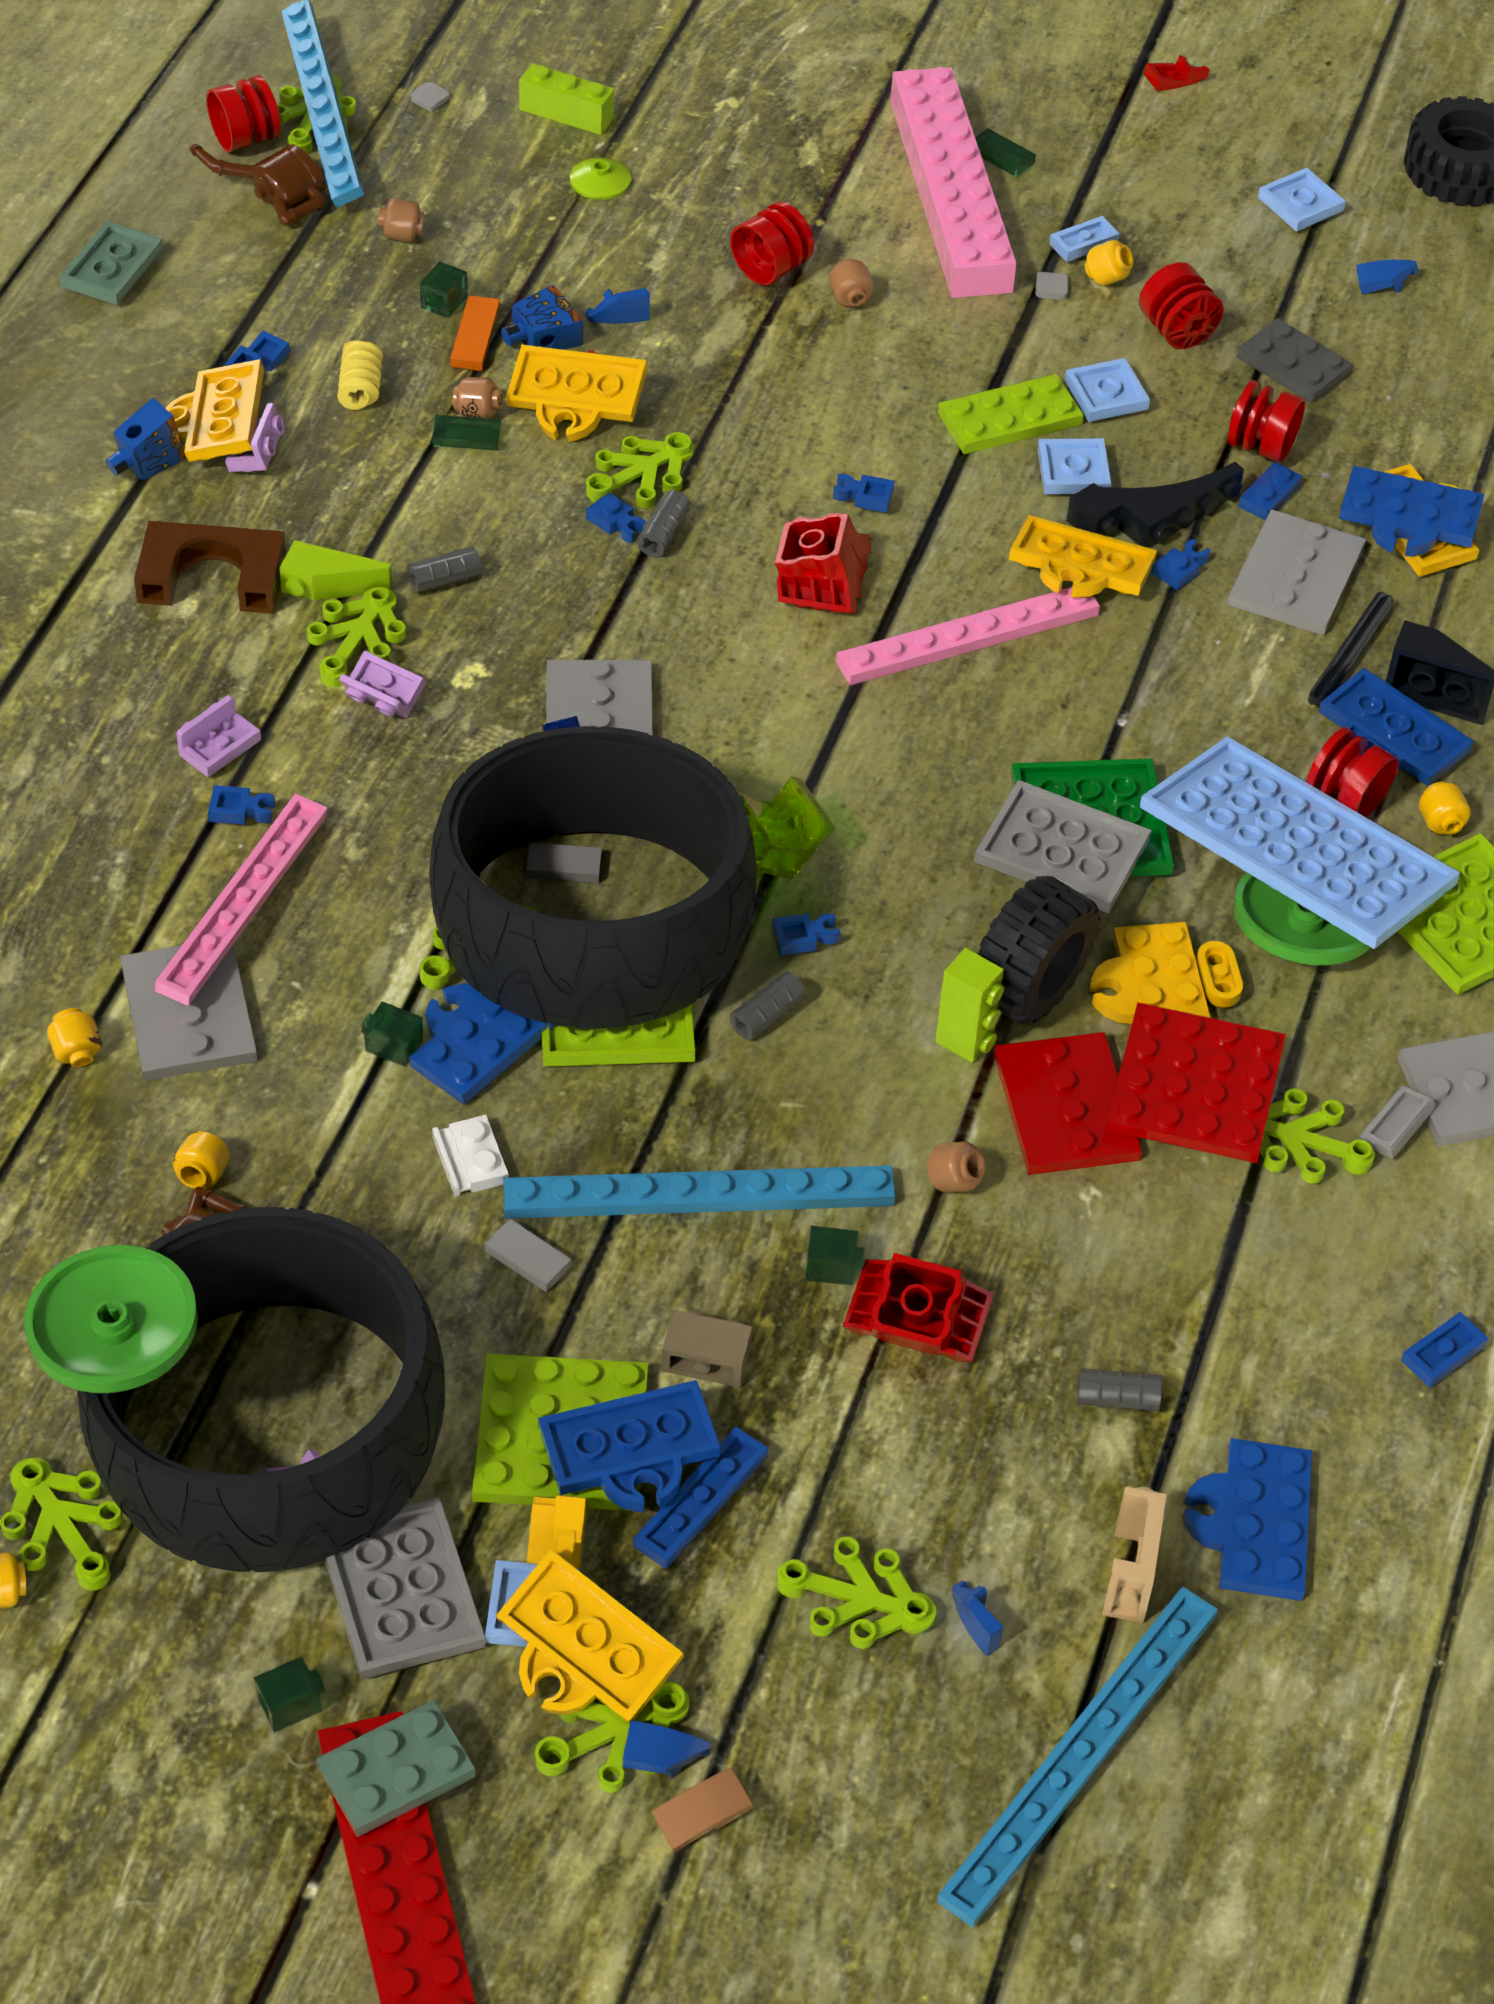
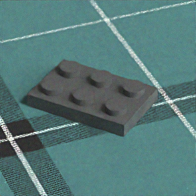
[1237,318,1353,404]

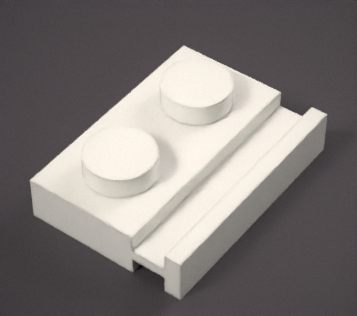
[432,1115,509,1197]

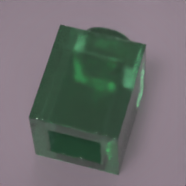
[420,261,468,318]
[361,1001,423,1067]
[805,1226,864,1286]
[254,1656,325,1733]

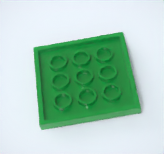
[1011,758,1174,877]

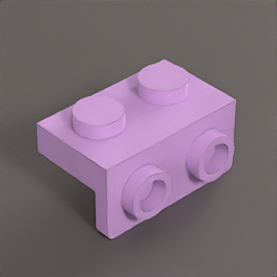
[225,403,284,472]
[339,650,427,719]
[176,695,261,778]

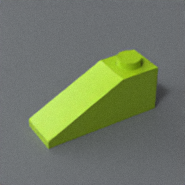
[279,540,392,600]

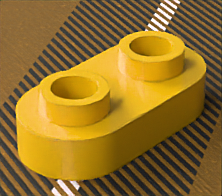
[1196,941,1243,1008]

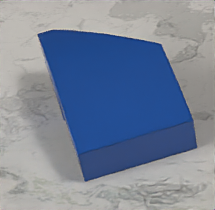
[1356,260,1418,295]
[585,288,650,324]
[225,330,291,372]
[952,1581,1003,1656]
[623,1720,711,1779]

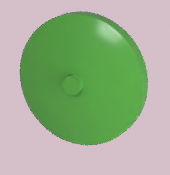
[1233,872,1370,965]
[24,1245,198,1393]

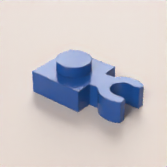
[833,474,895,513]
[586,493,646,544]
[1152,539,1211,591]
[208,785,275,825]
[772,913,840,956]

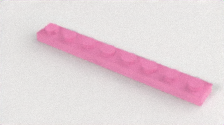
[836,587,1100,685]
[155,793,328,1006]

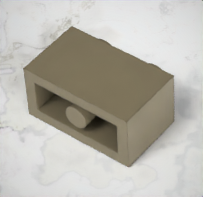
[662,1310,752,1388]

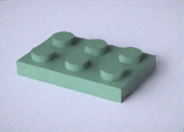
[59,221,164,305]
[316,1700,476,1837]

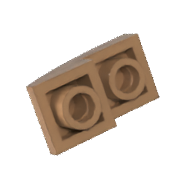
[651,1767,755,1852]

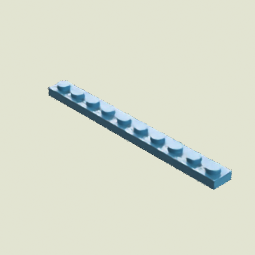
[281,0,365,208]
[503,1165,895,1219]
[937,1586,1218,1928]

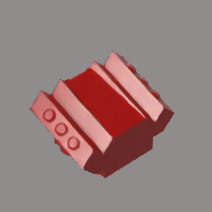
[775,513,872,614]
[842,1253,994,1362]

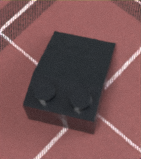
[1386,620,1494,725]

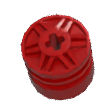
[206,75,281,153]
[730,201,814,286]
[1139,262,1224,349]
[1227,380,1306,463]
[1306,727,1399,818]

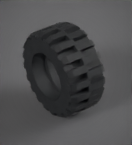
[1404,96,1494,207]
[977,876,1101,1024]

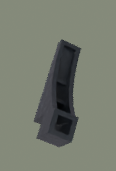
[1066,462,1244,548]

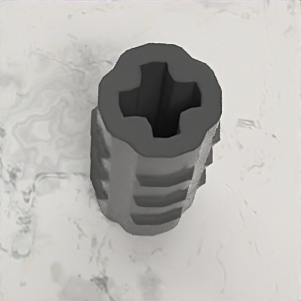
[637,490,691,557]
[407,546,482,593]
[730,971,806,1041]
[1077,1368,1162,1411]

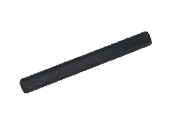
[1308,592,1393,708]

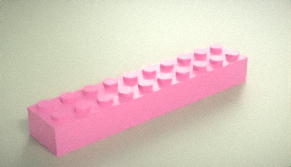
[890,67,1016,298]

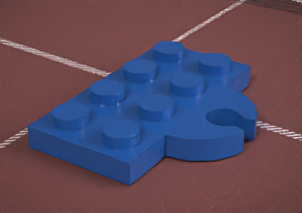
[1339,466,1484,556]
[1319,668,1474,786]
[409,983,557,1105]
[538,1380,721,1512]
[1183,1438,1312,1601]

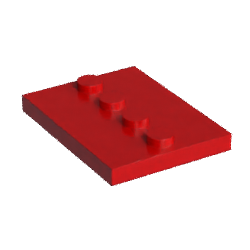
[994,1032,1142,1175]

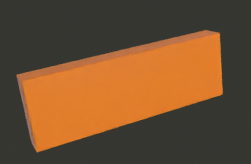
[450,295,500,371]

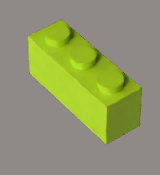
[519,63,615,135]
[935,947,1004,1064]

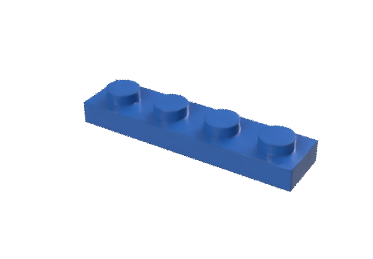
[633,1426,768,1569]

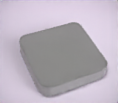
[410,82,450,112]
[1035,272,1068,300]

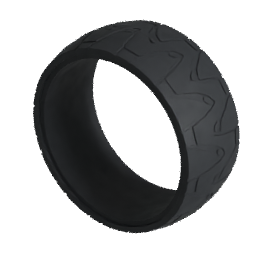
[429,726,757,1029]
[77,1207,445,1572]

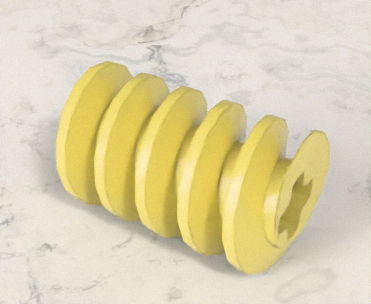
[337,340,383,411]

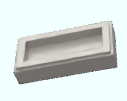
[526,842,602,883]
[1359,1085,1436,1159]
[485,1219,571,1293]

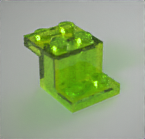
[740,776,835,881]

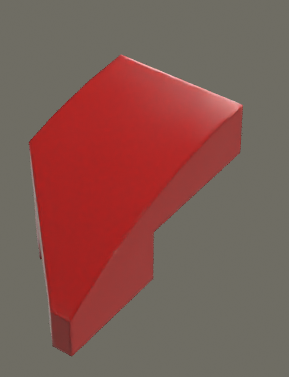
[1143,55,1210,91]

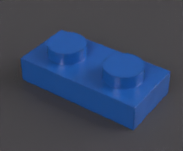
[1238,461,1303,521]
[1401,1312,1489,1388]

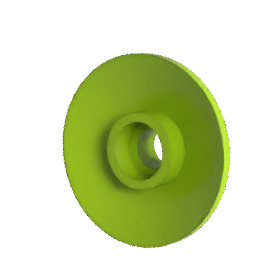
[570,158,631,200]

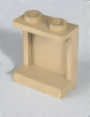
[1102,1487,1167,1623]

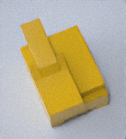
[526,1495,588,1568]

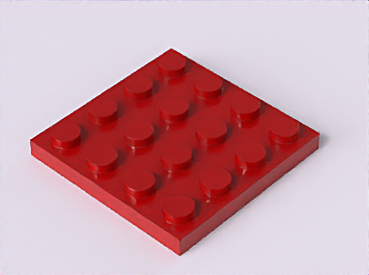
[1106,1002,1286,1163]

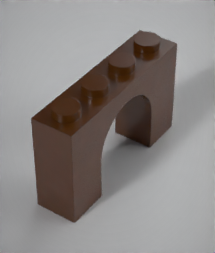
[134,521,286,614]

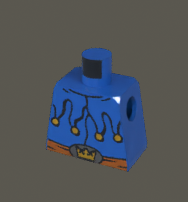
[501,285,583,350]
[105,398,187,480]

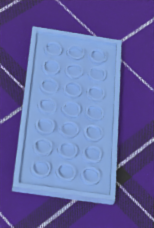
[1140,736,1460,949]

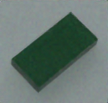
[975,128,1036,177]
[432,415,501,450]

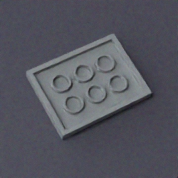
[1227,509,1366,635]
[546,660,653,735]
[974,780,1151,914]
[120,945,258,1081]
[1397,1032,1494,1147]
[325,1497,486,1680]

